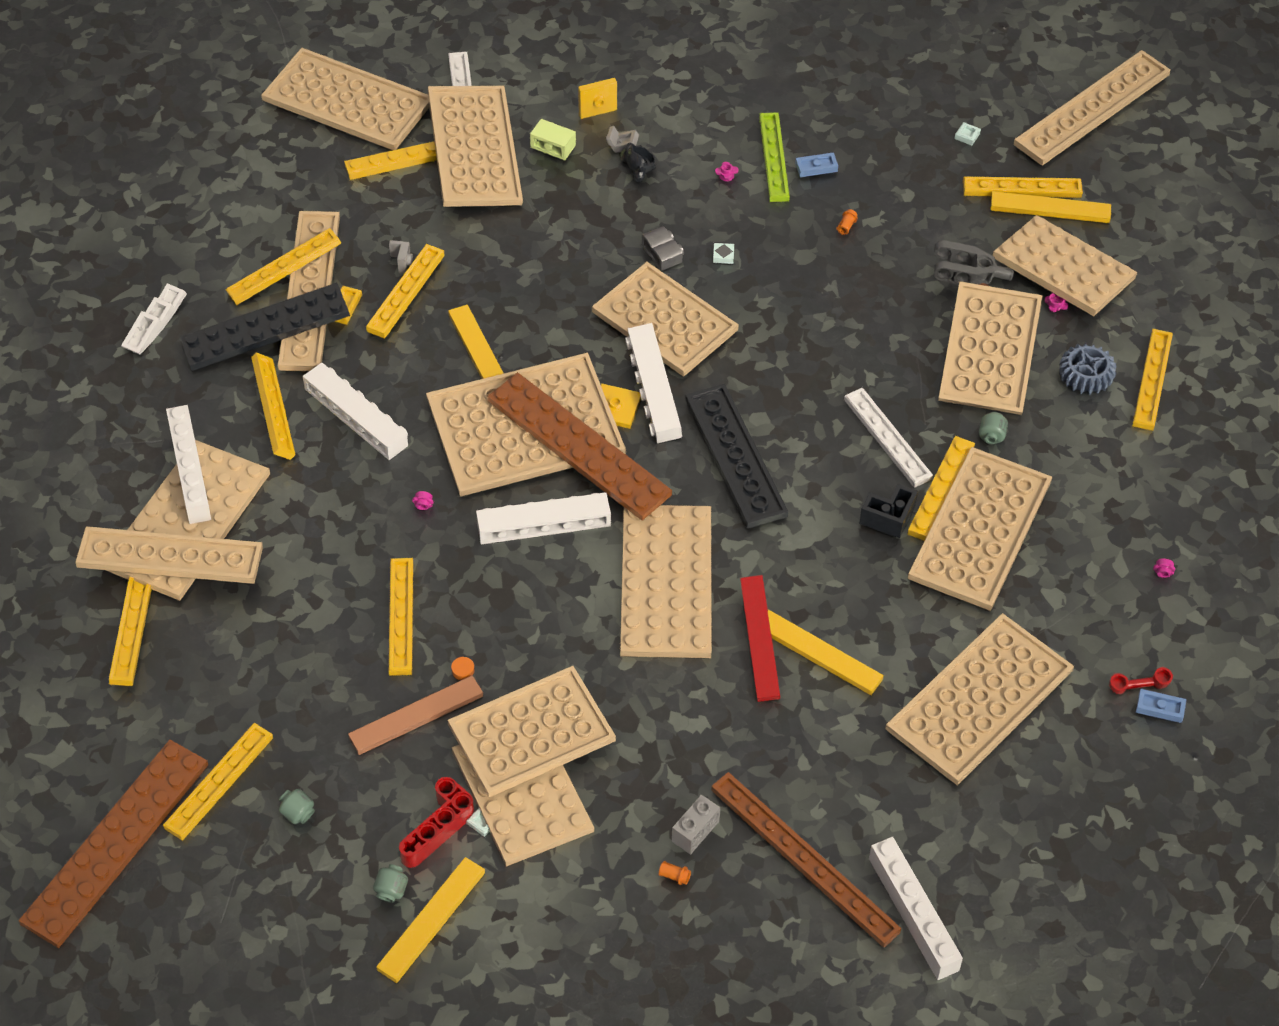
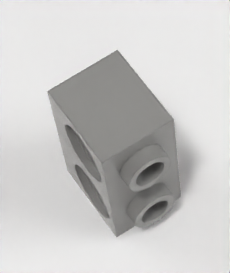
[672,795,720,855]

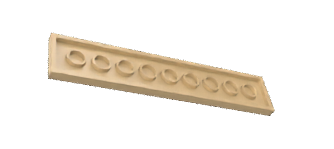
[1013,50,1170,165]
[278,211,340,371]

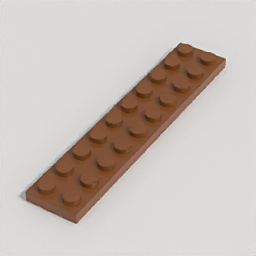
[487,372,672,521]
[18,740,208,948]

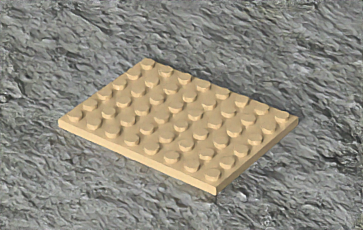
[426,353,626,497]

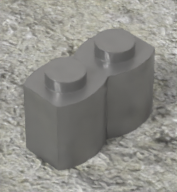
[642,226,684,271]

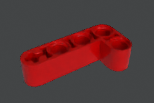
[399,777,474,868]

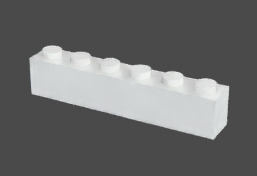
[625,323,682,443]
[303,363,408,460]
[166,405,211,524]
[476,493,611,544]
[869,837,963,980]

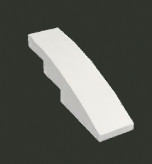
[121,284,187,355]

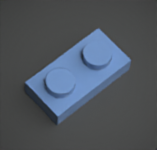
[795,153,838,177]
[1136,689,1186,723]

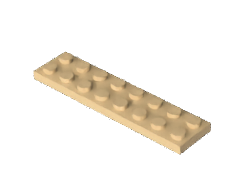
[76,527,263,584]

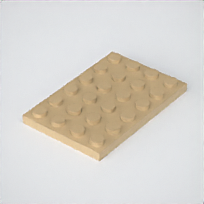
[993,215,1137,316]
[592,262,739,377]
[938,282,1042,415]
[448,666,616,797]
[452,745,594,866]

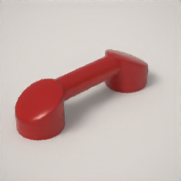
[1109,667,1173,695]

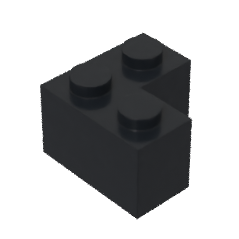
[859,484,918,539]

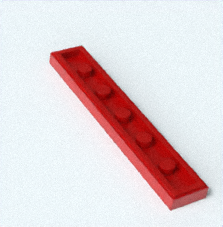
[740,575,780,702]

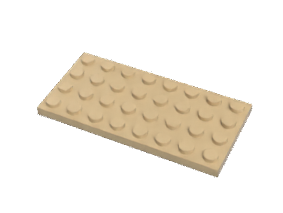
[262,48,430,150]
[428,86,523,207]
[106,440,270,601]
[908,447,1052,611]
[620,505,712,658]
[885,613,1074,785]

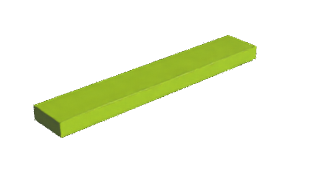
[759,113,790,202]

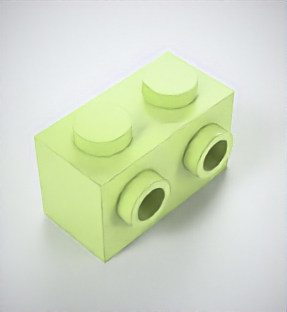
[530,119,576,160]

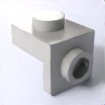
[606,126,639,153]
[389,240,413,274]

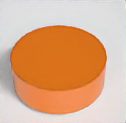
[451,657,475,680]

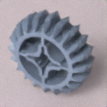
[1059,343,1116,395]

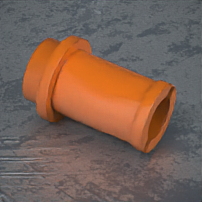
[837,209,858,235]
[659,861,691,885]

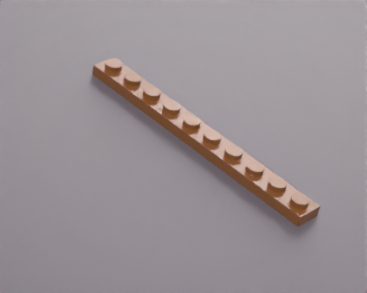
[711,772,902,948]

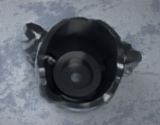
[620,142,656,182]

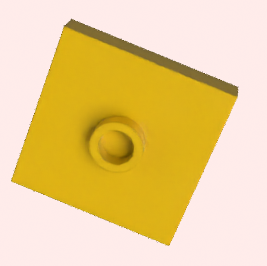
[578,78,617,119]
[601,384,641,429]

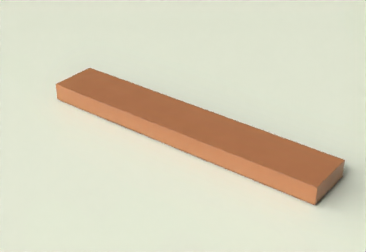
[348,676,483,755]

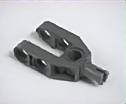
[934,240,1014,285]

